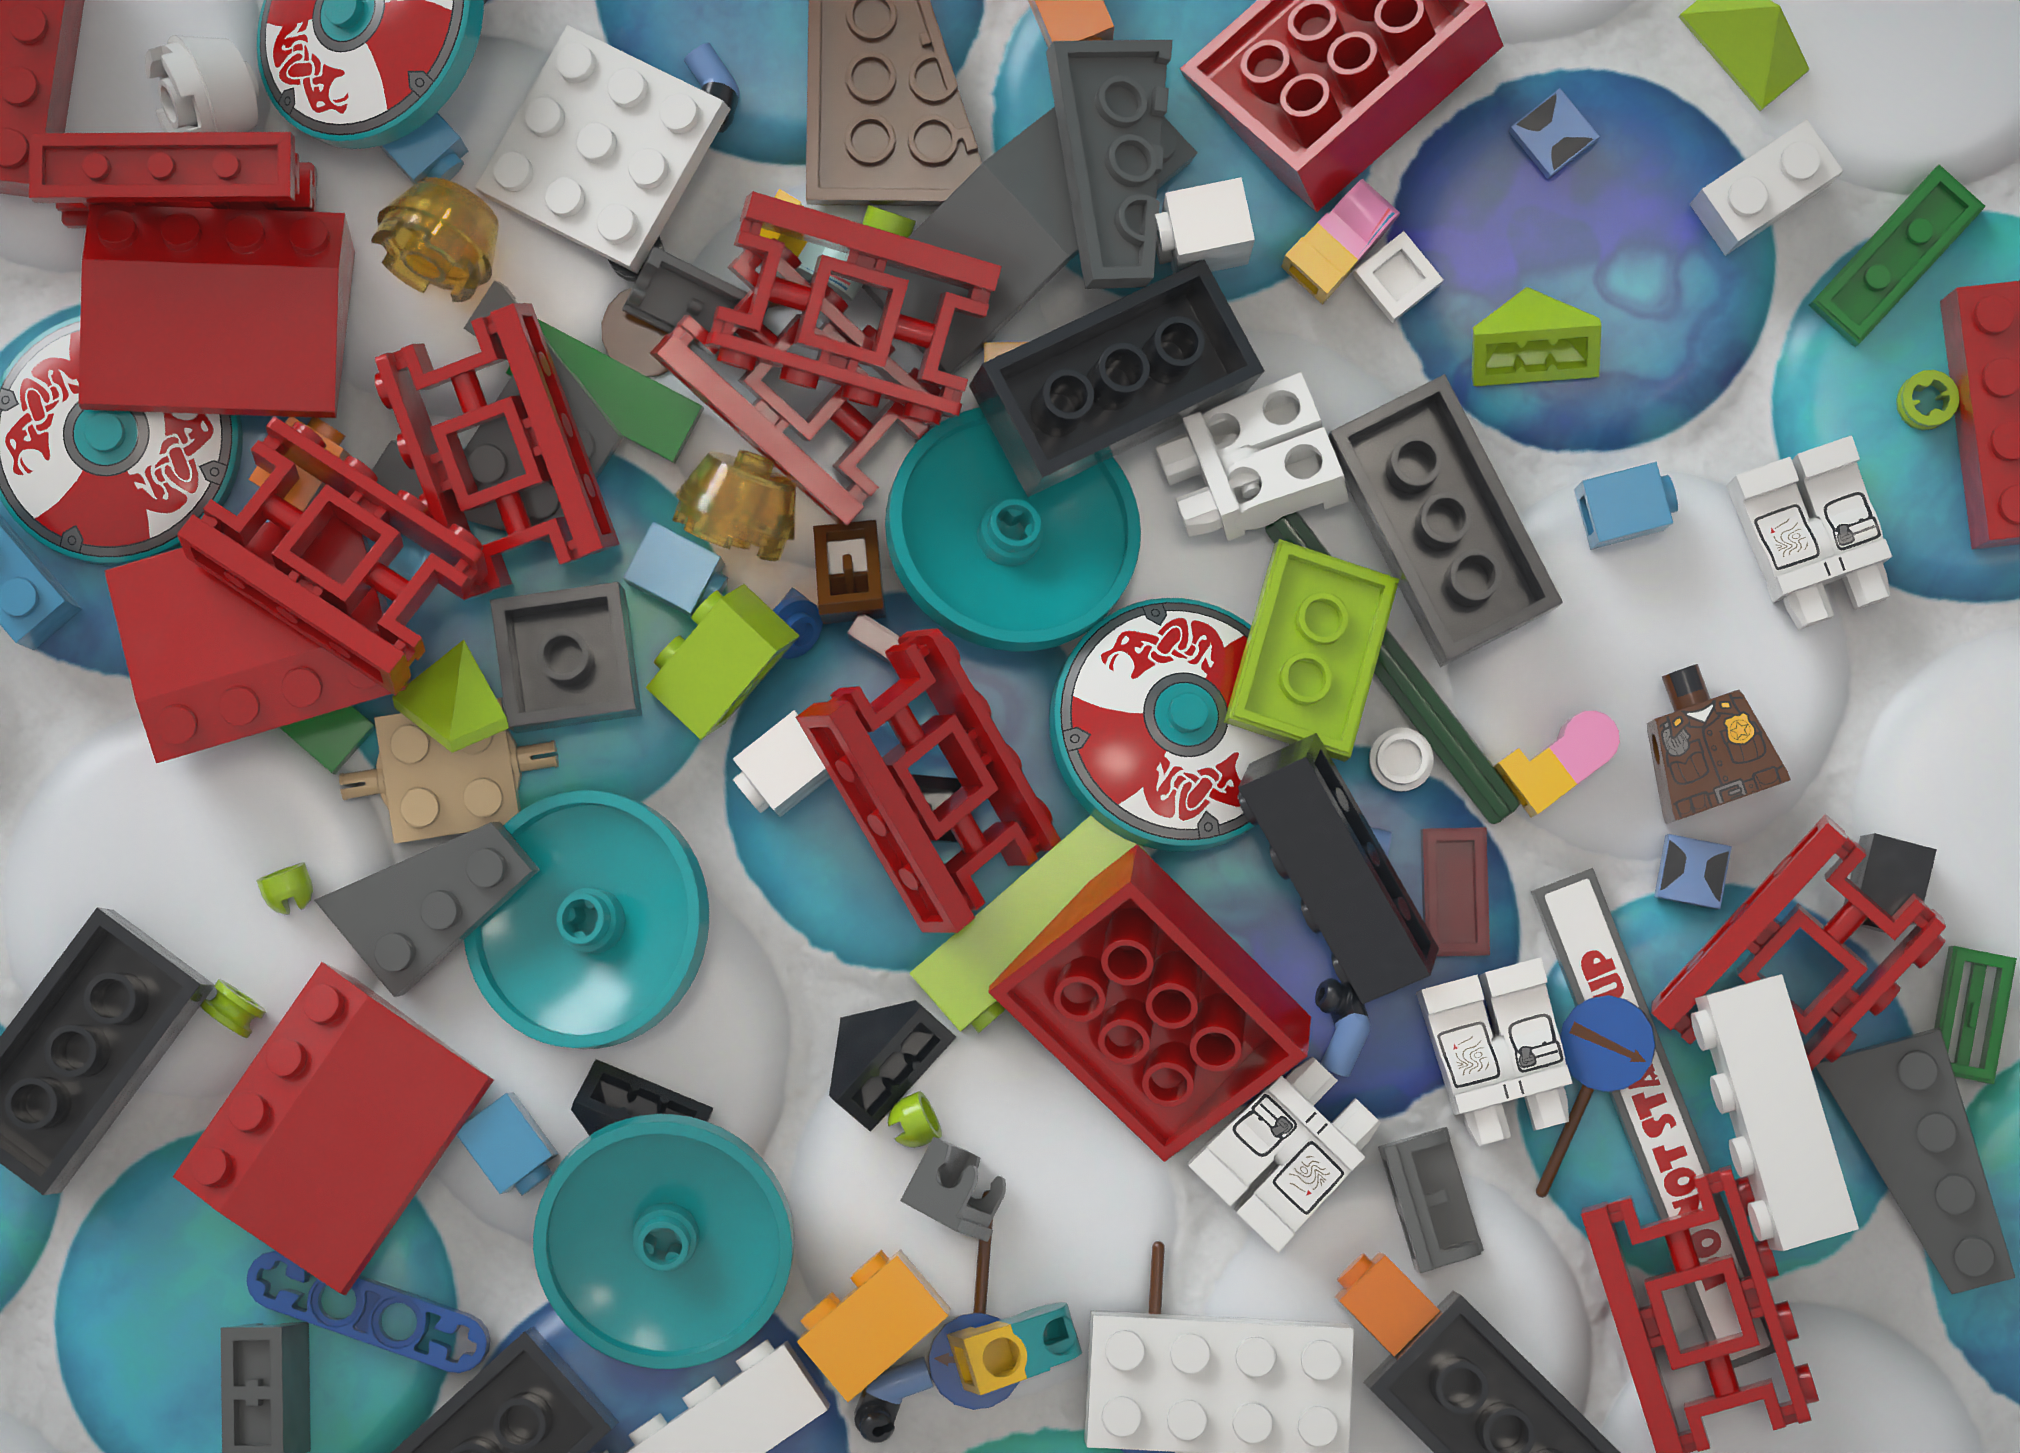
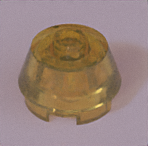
[371,177,499,302]
[672,449,796,562]

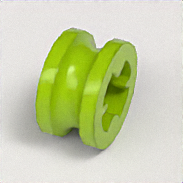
[1896,369,1960,430]
[200,979,266,1038]

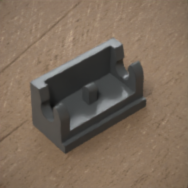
[622,246,770,357]
[1378,1127,1484,1273]
[900,1137,1006,1242]
[221,1322,311,1453]

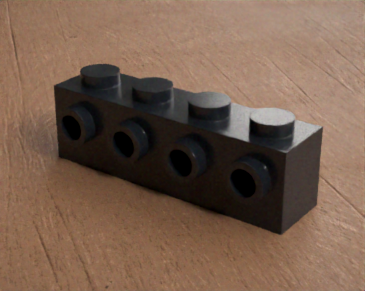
[1238,733,1439,1004]

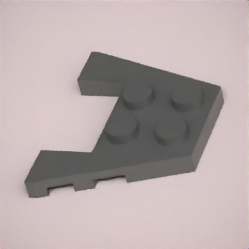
[372,280,624,543]

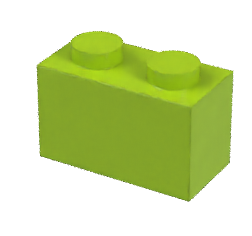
[645,584,799,740]

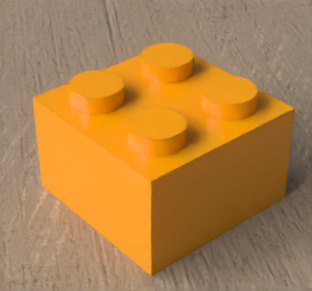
[797,1249,950,1402]

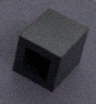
[1844,833,1937,933]

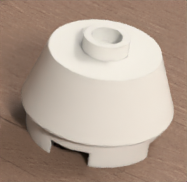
[145,35,259,132]

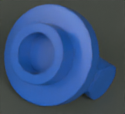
[773,587,823,659]

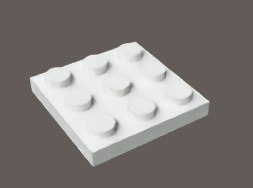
[475,25,731,274]

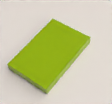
[1224,539,1400,762]

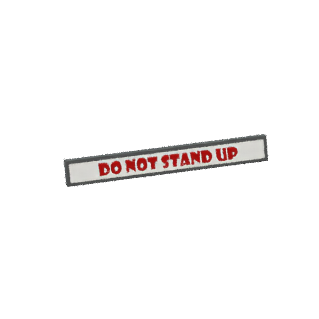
[1531,868,1776,1368]

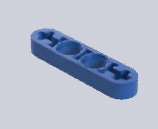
[246,1251,491,1373]

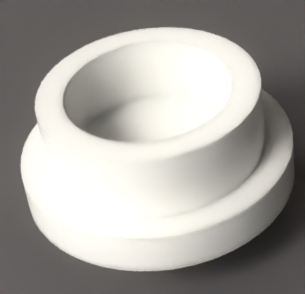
[1369,727,1434,792]

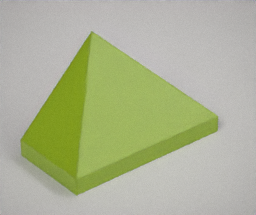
[1679,0,1810,111]
[1472,287,1602,386]
[392,639,509,753]

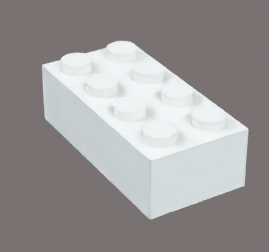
[1084,1311,1354,1453]

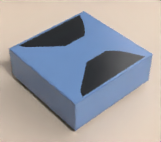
[1508,88,1600,179]
[1654,834,1732,910]

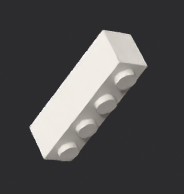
[1691,974,1859,1251]
[602,1339,831,1453]

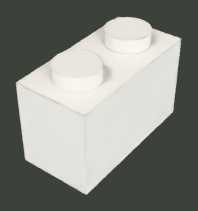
[1690,119,1843,256]
[1155,177,1255,274]
[733,710,830,817]

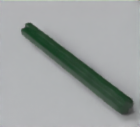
[1265,512,1520,825]

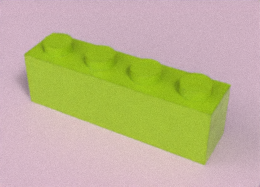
[909,815,1147,1033]

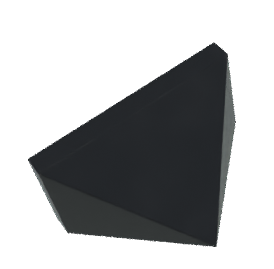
[829,1000,956,1132]
[571,1059,713,1136]

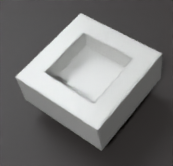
[1353,231,1444,323]

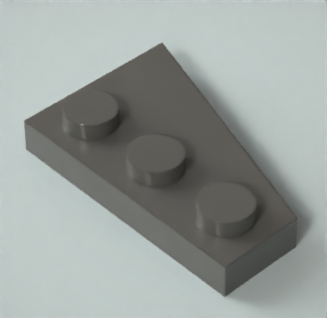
[314,821,540,997]

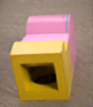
[1281,179,1400,305]
[1494,711,1620,817]

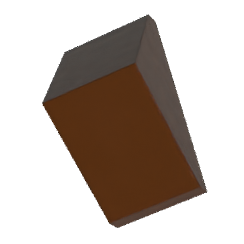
[813,520,886,624]

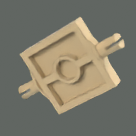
[339,698,559,844]

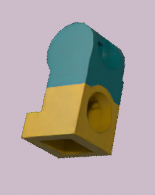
[947,1302,1082,1395]

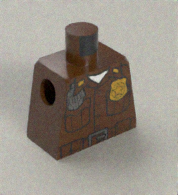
[1647,664,1791,824]

